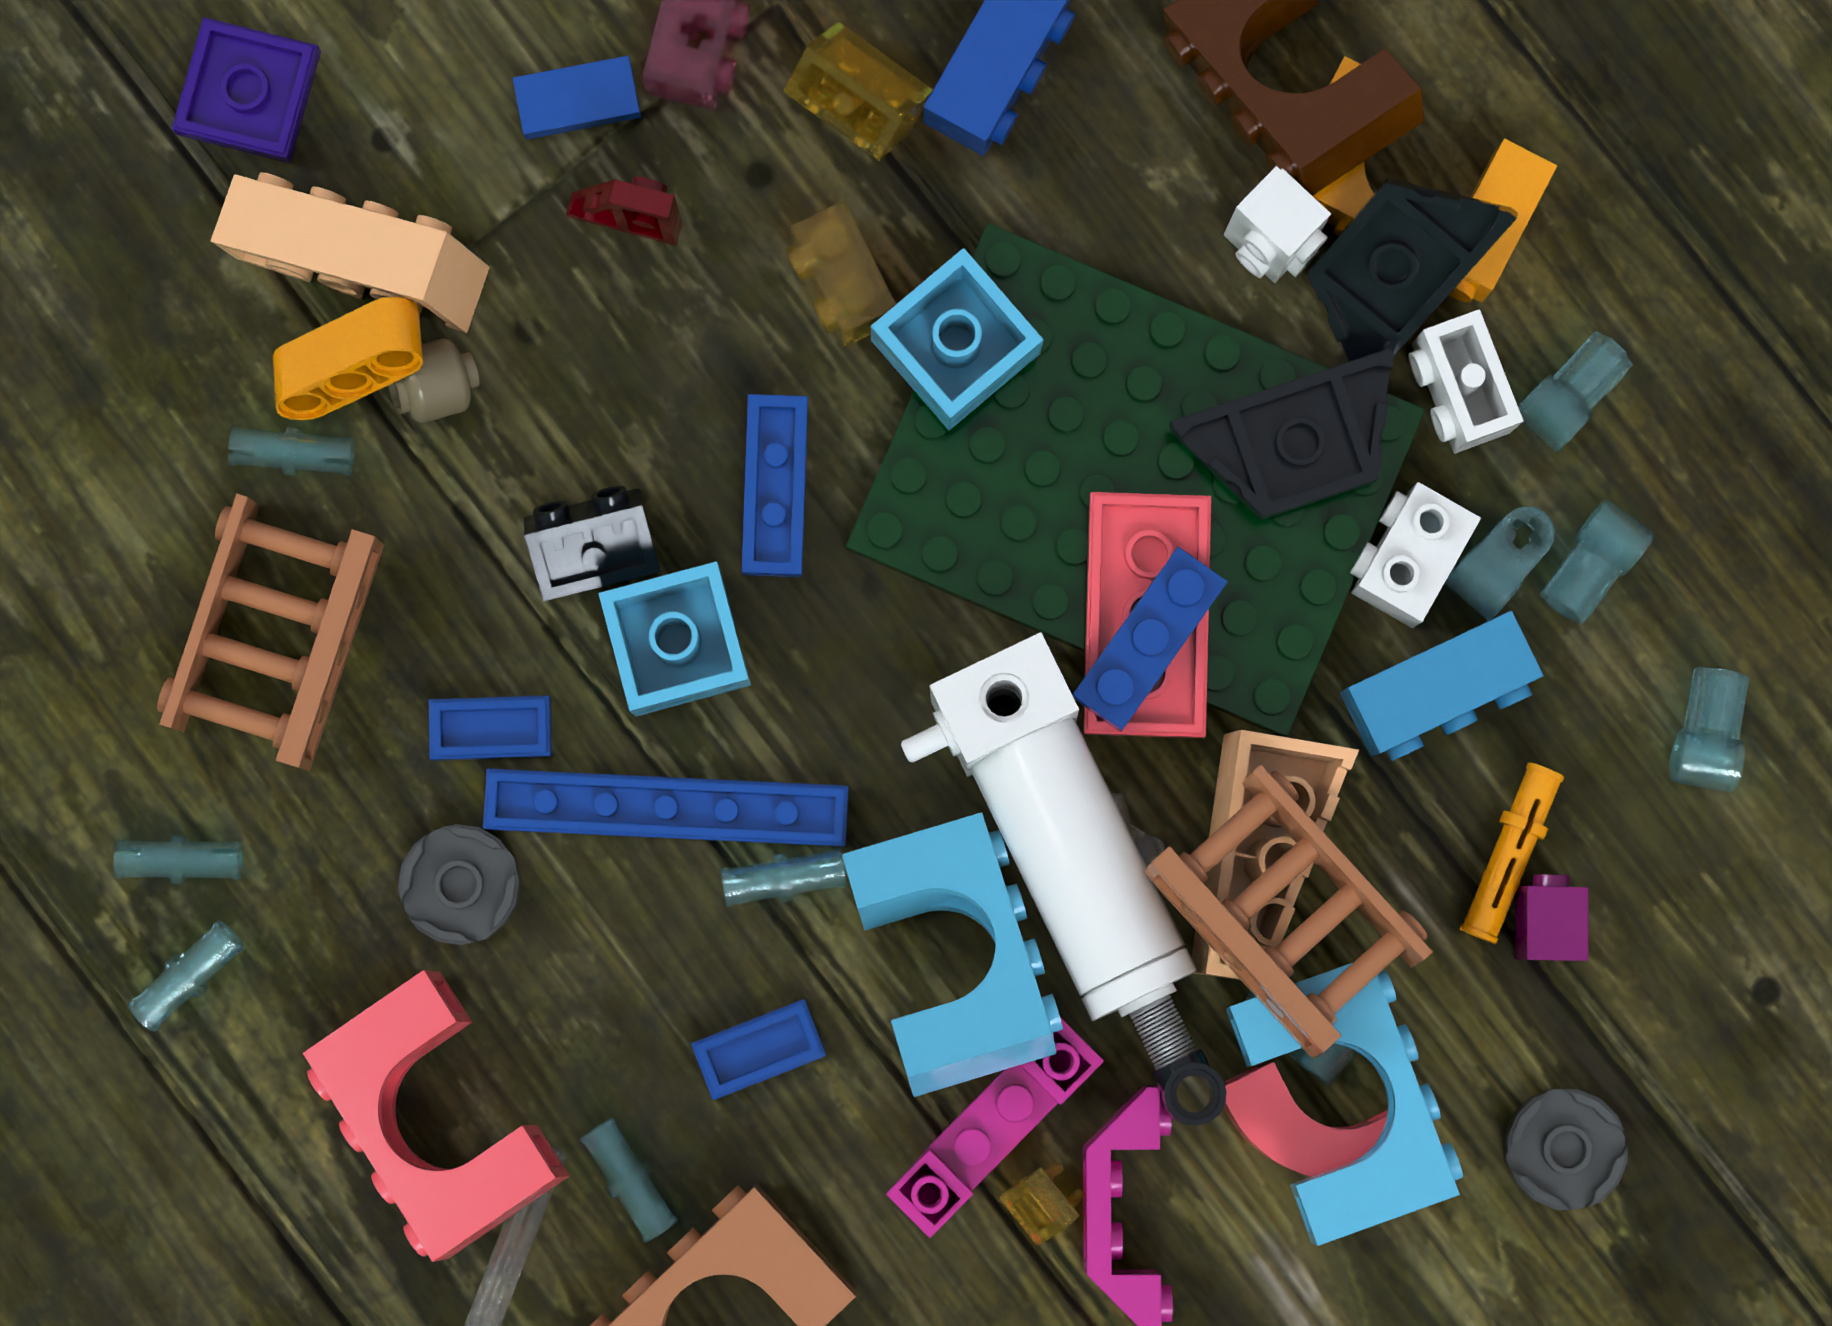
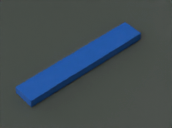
[483,769,849,847]

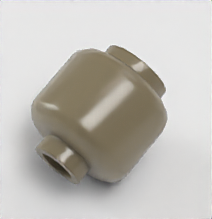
[388,338,480,423]

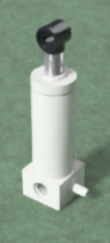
[901,632,1227,1126]

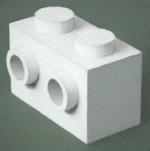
[1224,165,1331,283]
[1409,309,1524,454]
[1350,482,1481,628]

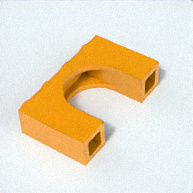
[1313,56,1557,303]

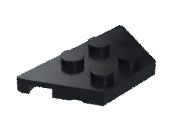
[1307,178,1518,362]
[1169,348,1394,520]

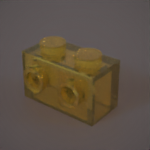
[783,21,933,161]
[785,201,896,347]

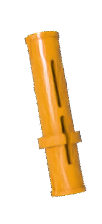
[1459,762,1564,944]

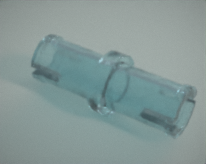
[228,426,355,476]
[114,835,243,884]
[720,848,846,907]
[128,920,245,1032]
[579,1117,678,1242]

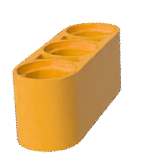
[273,297,423,421]

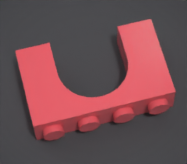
[303,970,570,1262]

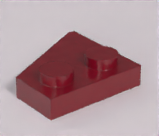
[566,177,682,246]

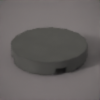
[398,824,522,945]
[1504,1088,1627,1210]

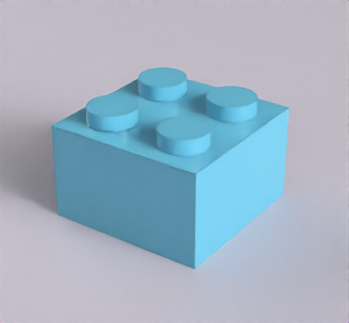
[870,248,1044,430]
[598,561,751,717]

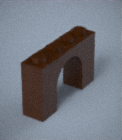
[1163,0,1424,196]

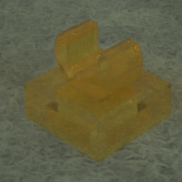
[999,1163,1084,1245]

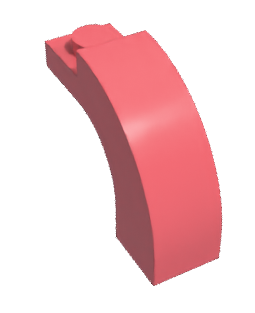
[1223,1060,1388,1177]

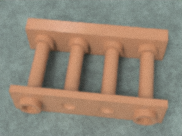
[157,493,385,771]
[1143,765,1433,1059]

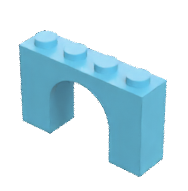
[842,812,1063,1097]
[1225,963,1463,1246]

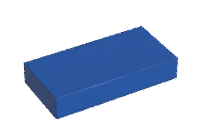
[512,55,641,140]
[428,695,553,761]
[691,999,827,1100]

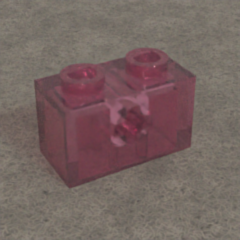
[642,0,750,111]

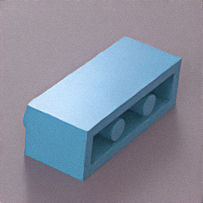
[1340,610,1544,761]

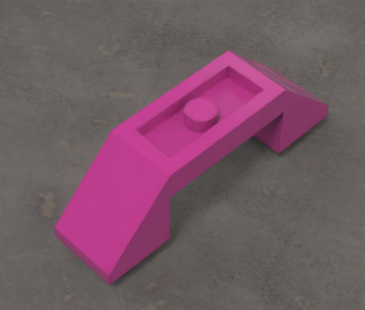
[886,1017,1104,1238]
[1082,1085,1173,1326]

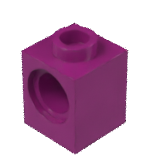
[1515,874,1588,961]

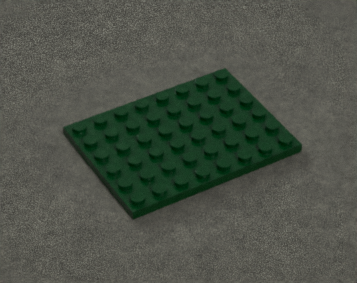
[845,223,1426,737]

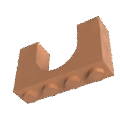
[589,1183,857,1326]

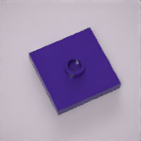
[172,17,321,163]

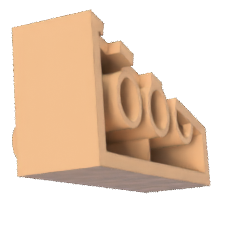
[211,172,490,333]
[1191,730,1359,981]

